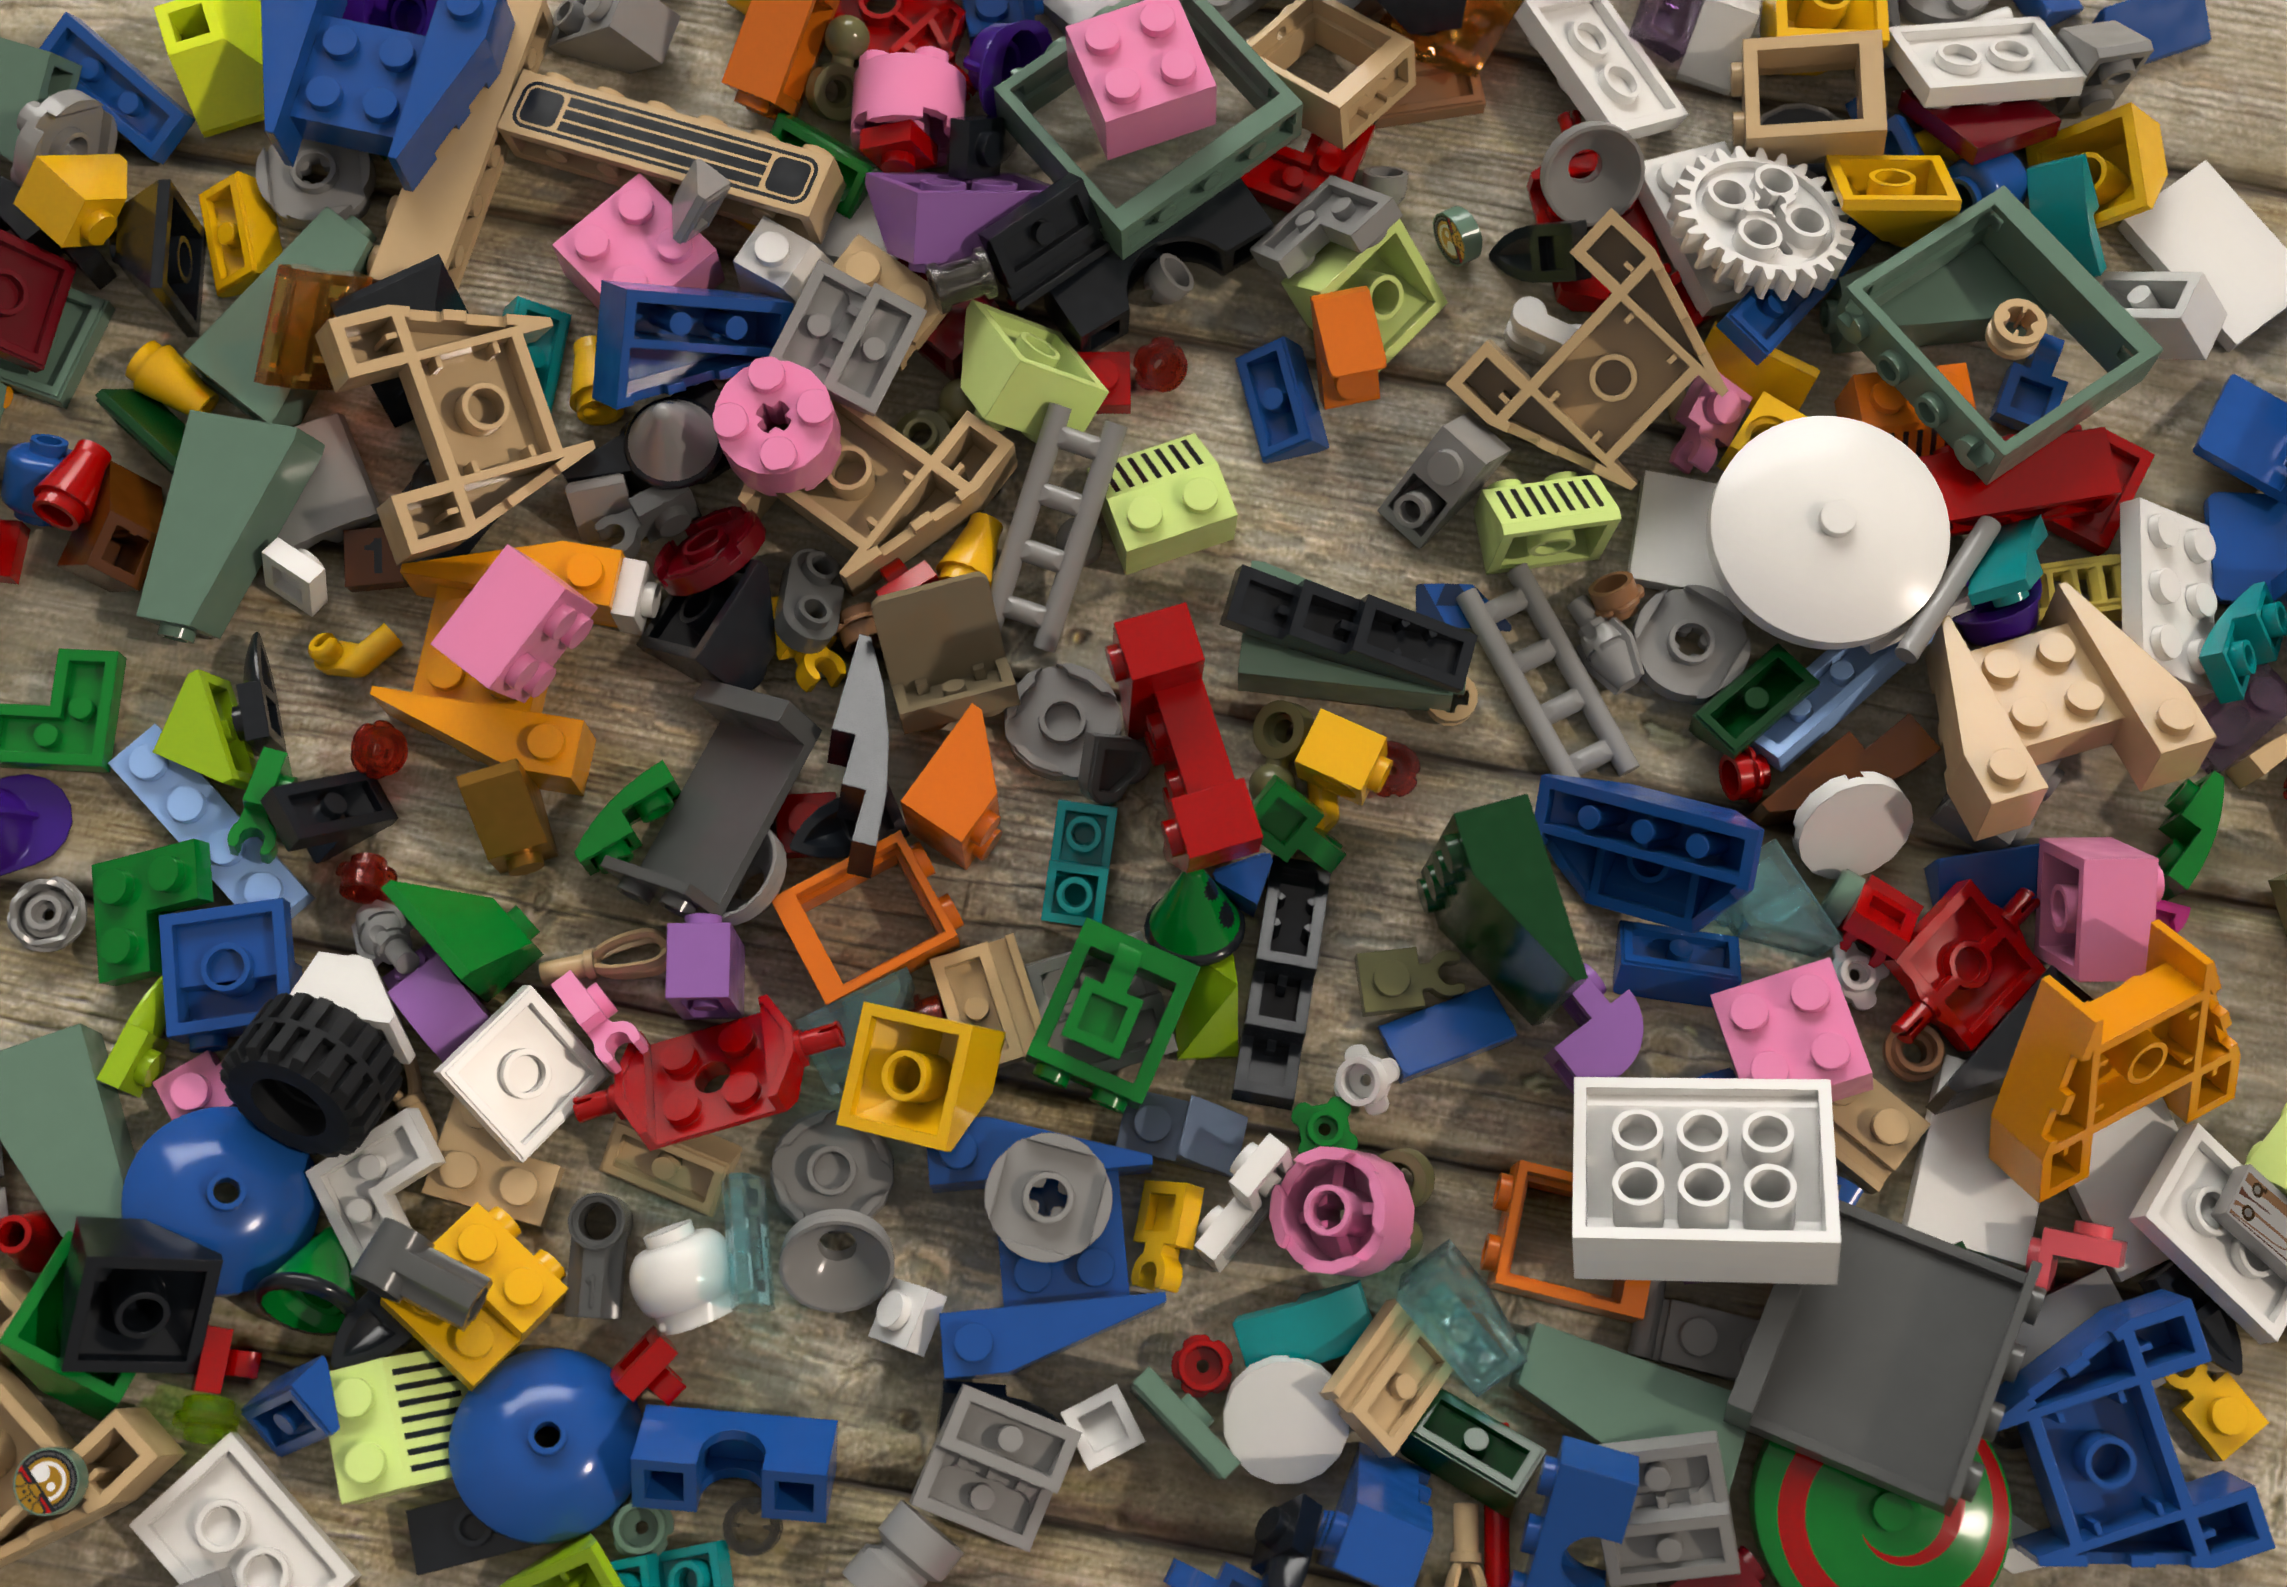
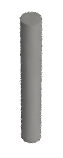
[1894,515,2001,664]

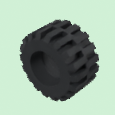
[220,992,403,1157]

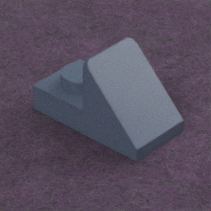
[1116,1092,1248,1178]

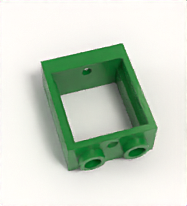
[1025,917,1201,1114]

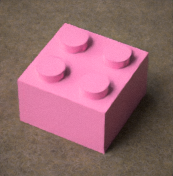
[1065,0,1217,161]
[552,173,725,310]
[431,544,598,703]
[2034,837,2165,982]
[1710,957,1873,1102]

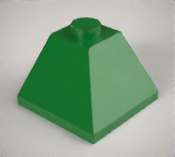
[381,880,544,1003]
[0,1230,136,1421]

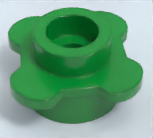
[1291,1096,1358,1155]

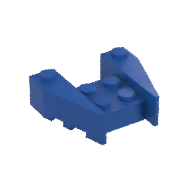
[261,0,516,192]
[927,1116,1166,1381]
[1994,1289,2276,1568]

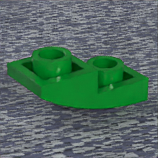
[574,760,681,876]
[2155,770,2224,901]

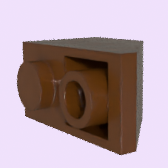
[57,461,163,592]

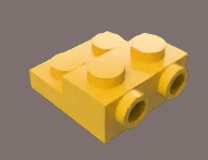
[380,1202,569,1391]

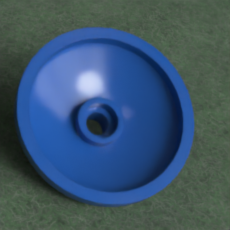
[121,1106,321,1297]
[449,1348,642,1544]

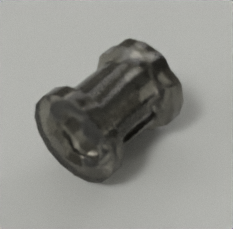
[925,246,998,315]

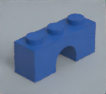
[631,1404,838,1523]
[1508,1435,1639,1587]

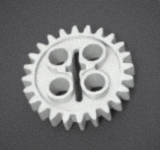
[1666,146,1856,301]

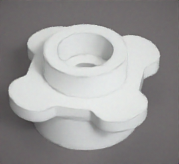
[1832,941,1890,1011]
[1334,1044,1400,1116]

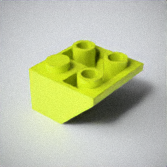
[153,0,264,138]

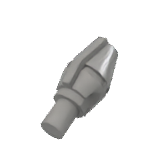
[1567,595,1645,695]
[351,899,420,974]

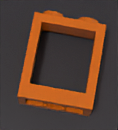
[722,0,840,121]
[772,830,964,1016]
[1480,1160,1651,1323]

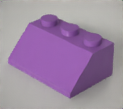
[865,172,1051,273]

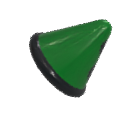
[1144,869,1246,967]
[254,1226,358,1336]

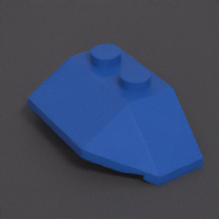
[1534,774,1765,933]

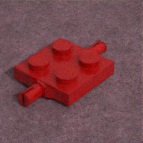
[1883,879,2047,1052]

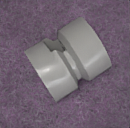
[842,1500,965,1587]

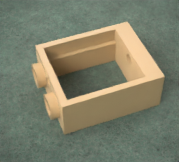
[1246,0,1416,150]
[1730,29,1888,165]

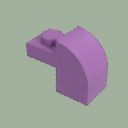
[382,943,492,1062]
[1543,963,1643,1095]

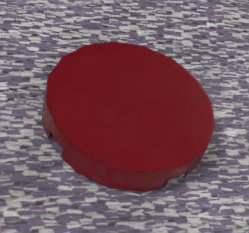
[653,506,766,596]

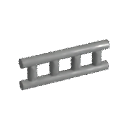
[990,402,1128,653]
[1455,563,1640,778]

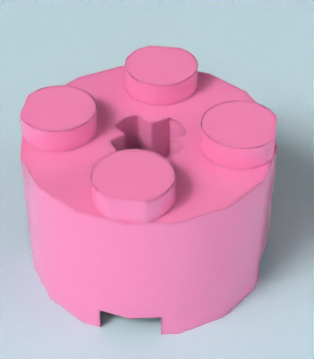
[850,46,967,169]
[712,356,842,496]
[1269,1146,1415,1278]

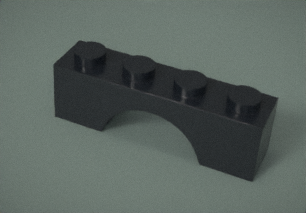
[1044,178,1274,352]

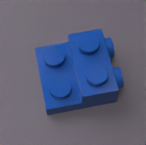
[158,898,303,1053]

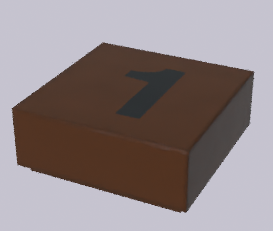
[343,527,410,592]

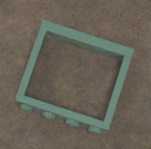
[994,0,1303,260]
[1832,186,2164,485]

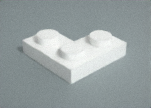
[305,1108,446,1268]
[1194,1133,1294,1274]

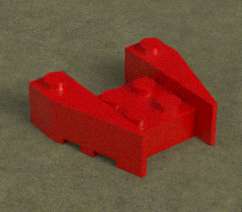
[1105,602,1263,873]

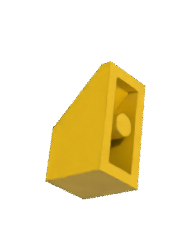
[13,154,127,248]

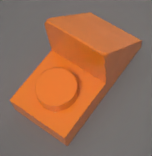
[1310,285,1387,410]

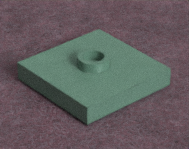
[1130,1366,1241,1480]

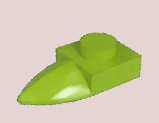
[97,975,169,1098]

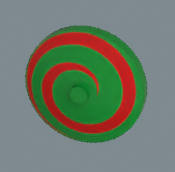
[1749,1438,2012,1587]

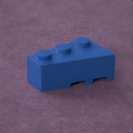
[592,280,794,410]
[1314,1442,1433,1587]

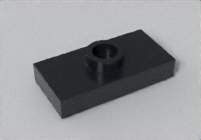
[406,1497,543,1575]

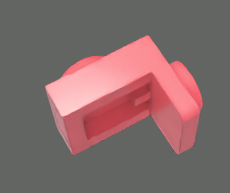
[2026,1220,2128,1292]

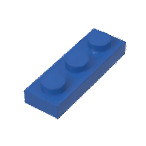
[39,12,196,164]

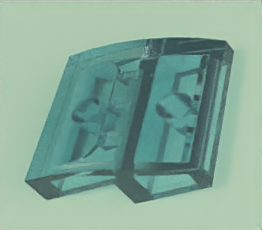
[721,1172,776,1314]

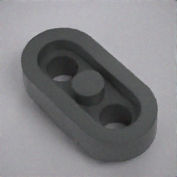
[774,548,845,654]

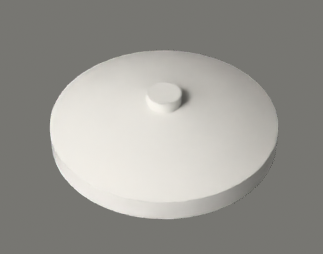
[1706,416,1951,650]

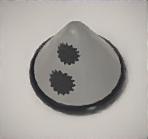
[624,397,723,490]

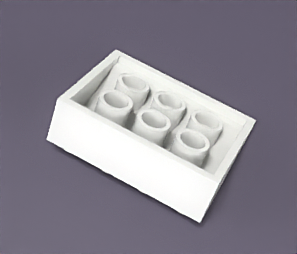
[1572,1077,1841,1285]

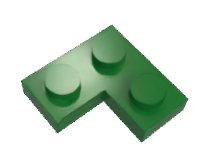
[0,648,127,773]
[91,839,214,986]

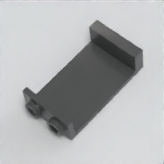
[600,678,822,918]

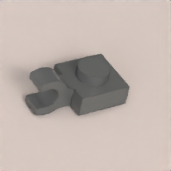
[594,486,702,559]

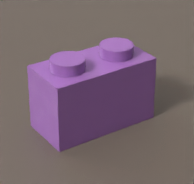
[665,913,745,1020]

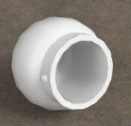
[629,1219,739,1336]

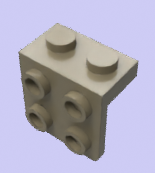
[871,572,1021,735]

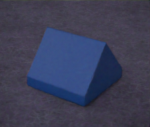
[1212,852,1273,917]

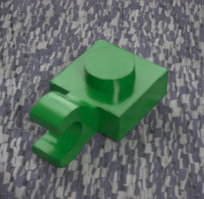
[228,747,298,864]
[1252,775,1346,873]
[1060,943,1144,1061]

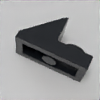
[260,768,398,864]

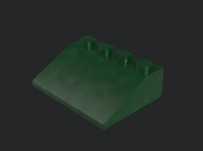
[1416,794,1588,1026]

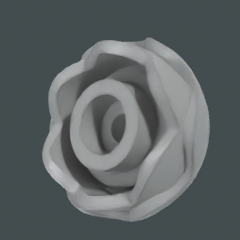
[7,876,88,952]

